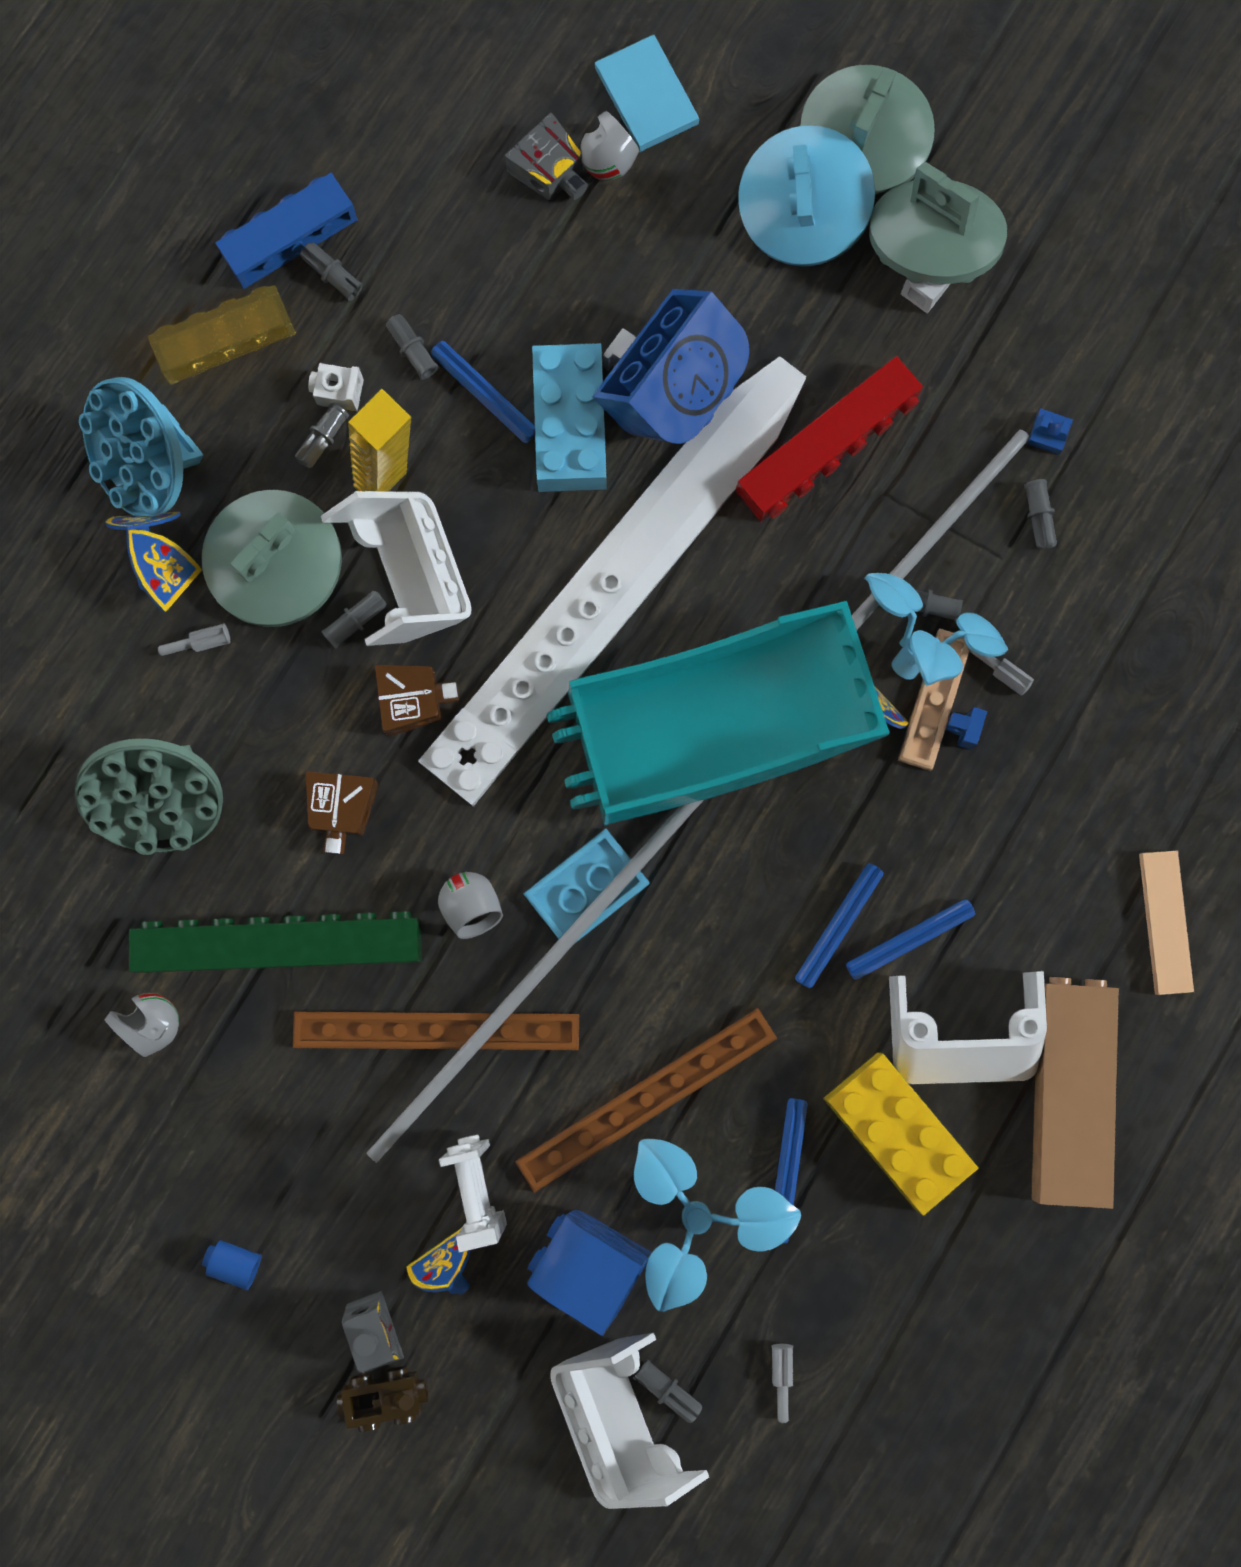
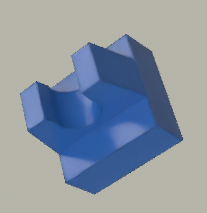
[1027,409,1073,455]
[945,707,987,750]

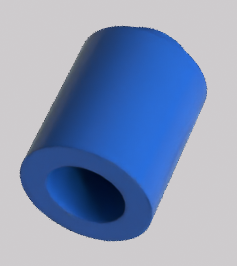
[202,1240,262,1290]

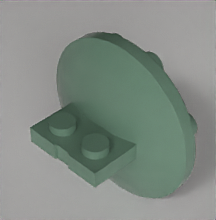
[800,65,935,195]
[869,162,1007,284]
[202,490,342,627]
[74,739,223,855]

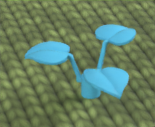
[864,573,1008,686]
[634,1139,801,1312]

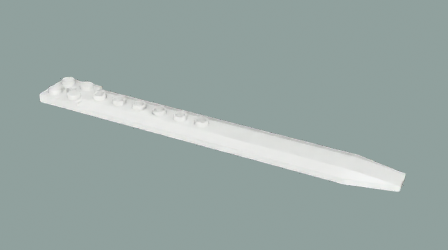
[418,356,806,806]

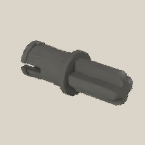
[300,242,363,301]
[386,314,439,380]
[295,403,349,468]
[1024,479,1057,550]
[916,590,963,621]
[321,591,386,649]
[633,1359,702,1423]

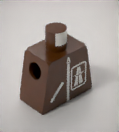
[375,665,459,736]
[306,771,378,855]

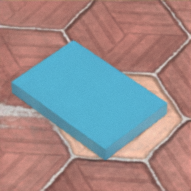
[595,35,699,152]
[523,829,650,943]

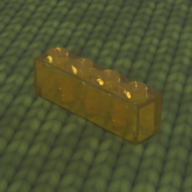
[147,285,296,384]

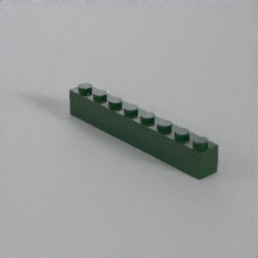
[129,912,422,973]

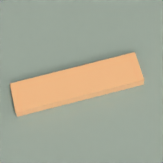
[897,629,970,771]
[1139,851,1194,995]

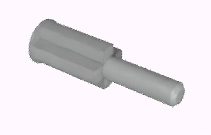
[158,623,230,656]
[969,650,1034,696]
[771,1343,793,1423]

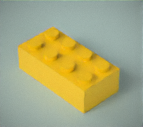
[823,1053,979,1216]

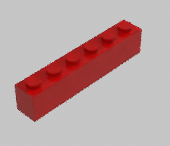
[735,356,923,522]

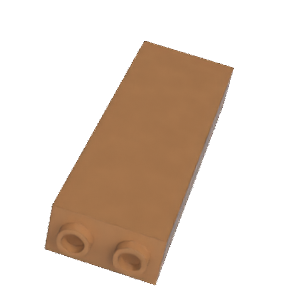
[1032,977,1119,1209]

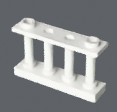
[439,1134,507,1252]

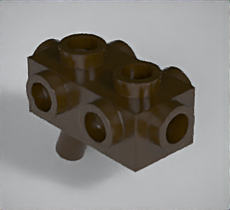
[337,1366,429,1432]

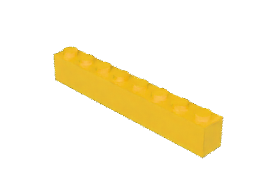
[348,389,411,492]

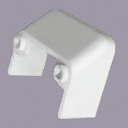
[321,491,471,646]
[889,971,1047,1084]
[550,1333,709,1509]

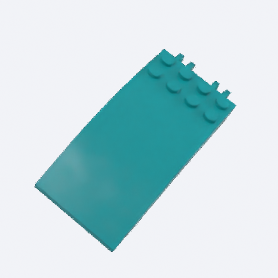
[547,601,889,825]

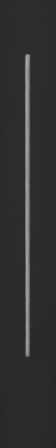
[367,430,1030,1163]

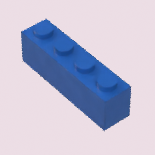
[215,172,358,289]

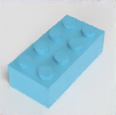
[532,343,607,492]

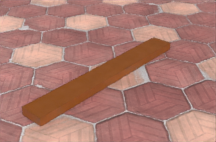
[515,1008,777,1193]
[293,1012,579,1050]

